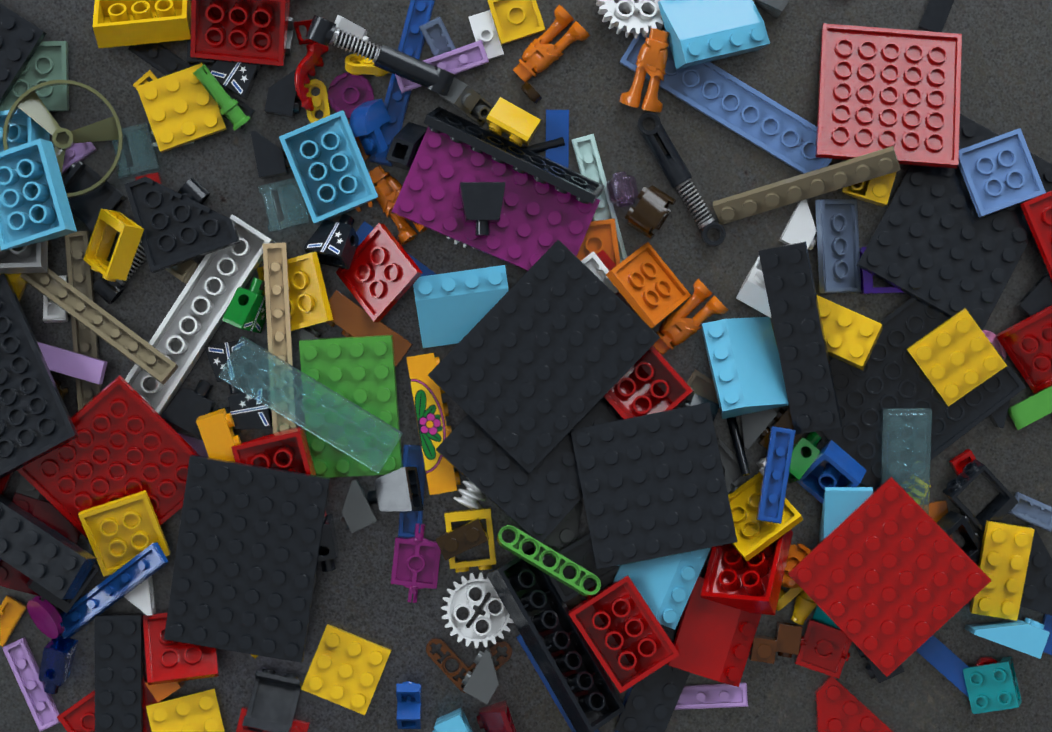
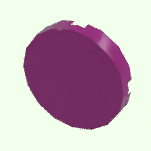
[328,72,374,119]
[27,596,65,639]

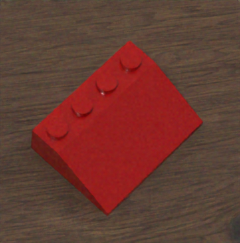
[190,0,290,66]
[604,345,694,419]
[231,426,327,517]
[700,529,793,615]
[569,575,680,694]
[667,576,762,687]

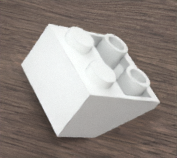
[736,256,772,318]

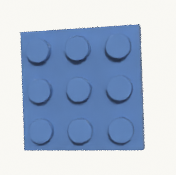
[958,128,1046,218]

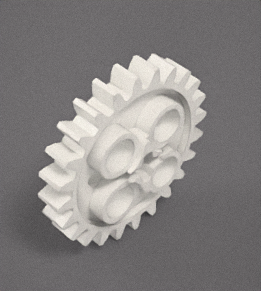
[596,0,664,39]
[441,572,514,648]

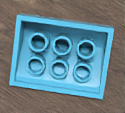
[658,0,770,69]
[279,110,379,225]
[0,138,77,251]
[413,265,509,348]
[702,317,789,419]
[612,548,711,630]

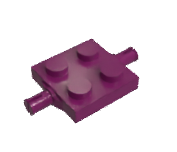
[391,523,441,603]

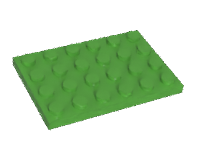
[299,335,403,478]

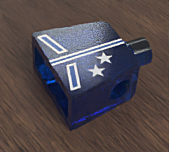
[38,636,78,694]

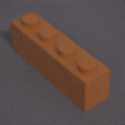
[326,290,413,367]

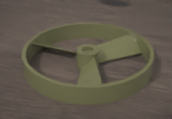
[3,80,123,198]

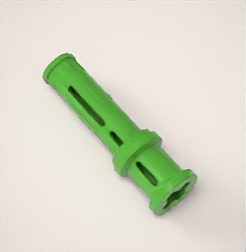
[193,64,251,131]

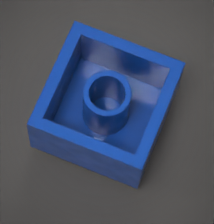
[796,440,867,504]

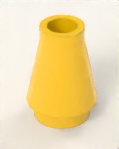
[791,590,817,625]

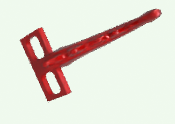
[294,19,329,111]

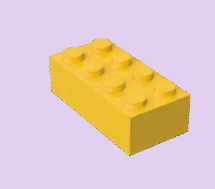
[93,0,191,48]
[817,295,883,370]

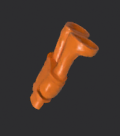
[513,5,590,82]
[619,28,669,112]
[369,165,428,246]
[654,279,728,355]

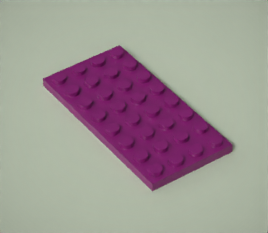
[391,126,600,271]

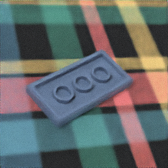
[815,199,861,294]

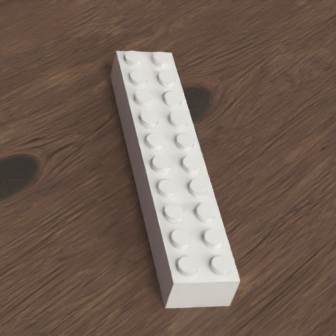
[125,214,275,416]

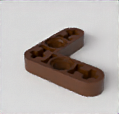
[426,637,512,694]

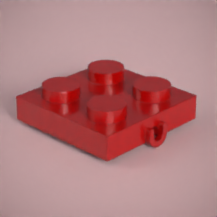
[794,619,852,679]

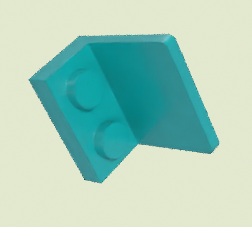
[963,656,1022,714]

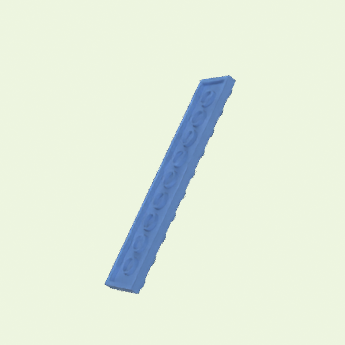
[619,32,832,174]

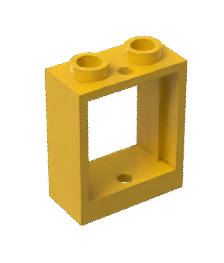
[83,208,144,282]
[444,507,497,572]

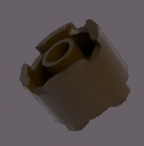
[625,185,676,239]

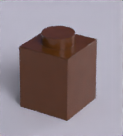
[775,621,803,658]
[748,634,777,664]

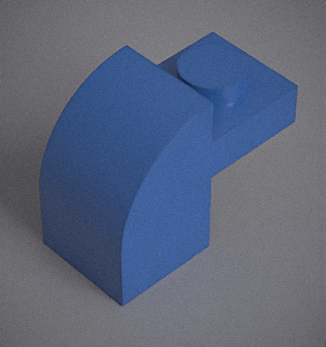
[349,98,391,155]
[396,681,422,729]

